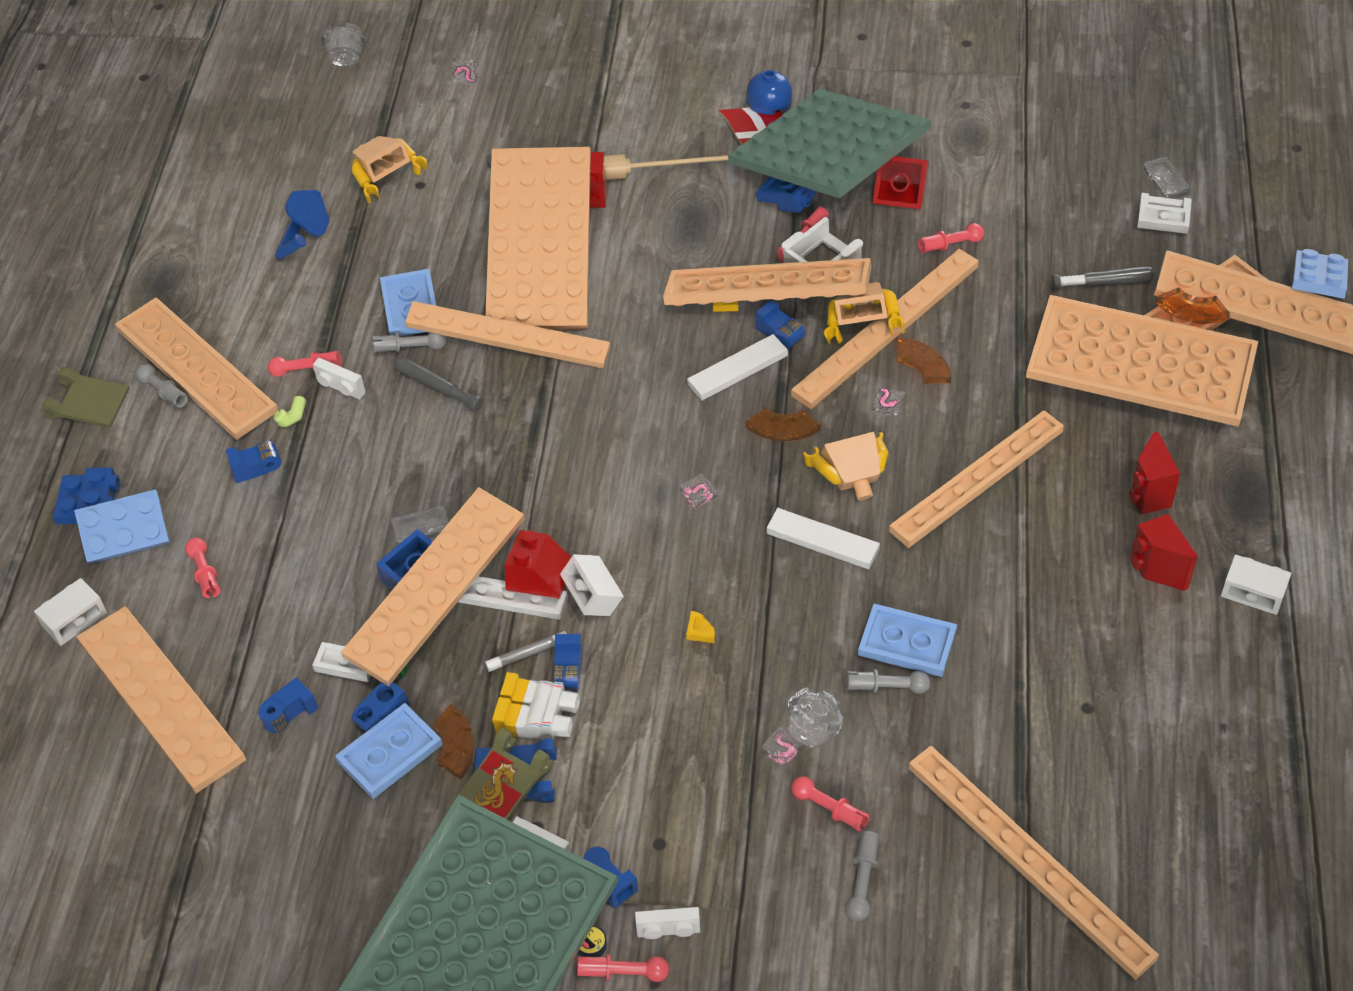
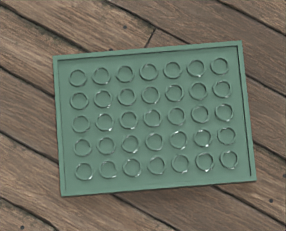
[338,795,619,991]

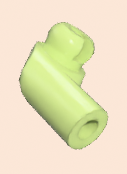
[274,396,306,427]

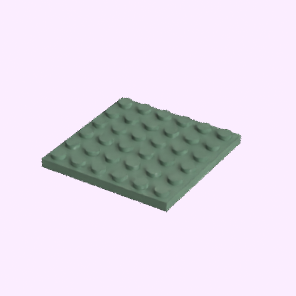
[728,89,931,198]

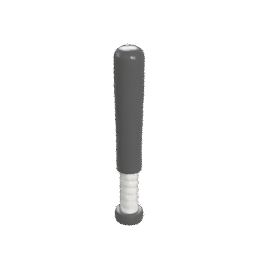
[1052,267,1154,290]

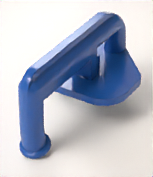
[275,190,329,259]

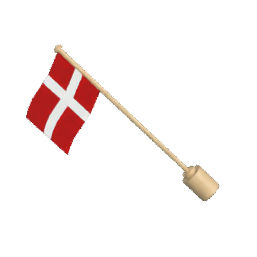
[605,107,783,180]

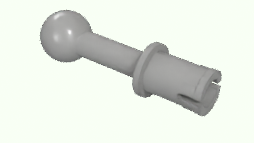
[372,332,447,353]
[136,364,188,408]
[845,669,931,694]
[845,831,880,922]

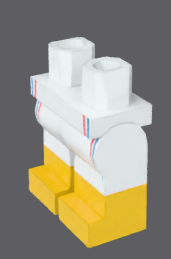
[492,672,580,740]

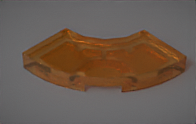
[1156,287,1230,324]
[897,338,951,383]
[745,408,821,441]
[433,704,474,779]

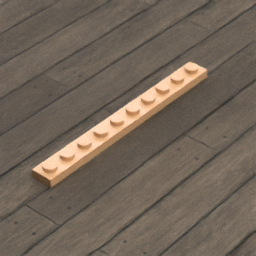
[791,249,979,410]
[909,746,1159,980]

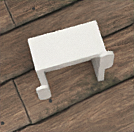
[782,217,863,263]

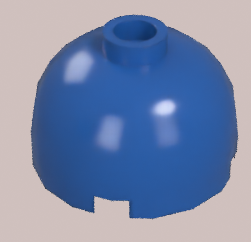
[746,70,793,115]

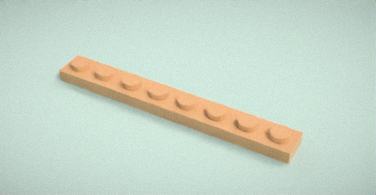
[405,301,610,369]
[889,410,1064,548]

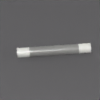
[485,631,567,672]

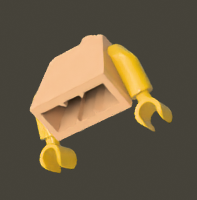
[351,136,427,203]
[824,282,905,345]
[803,432,889,501]

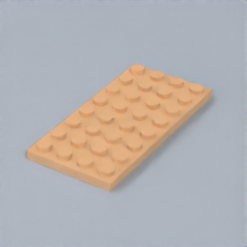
[486,147,591,330]
[1026,295,1258,427]

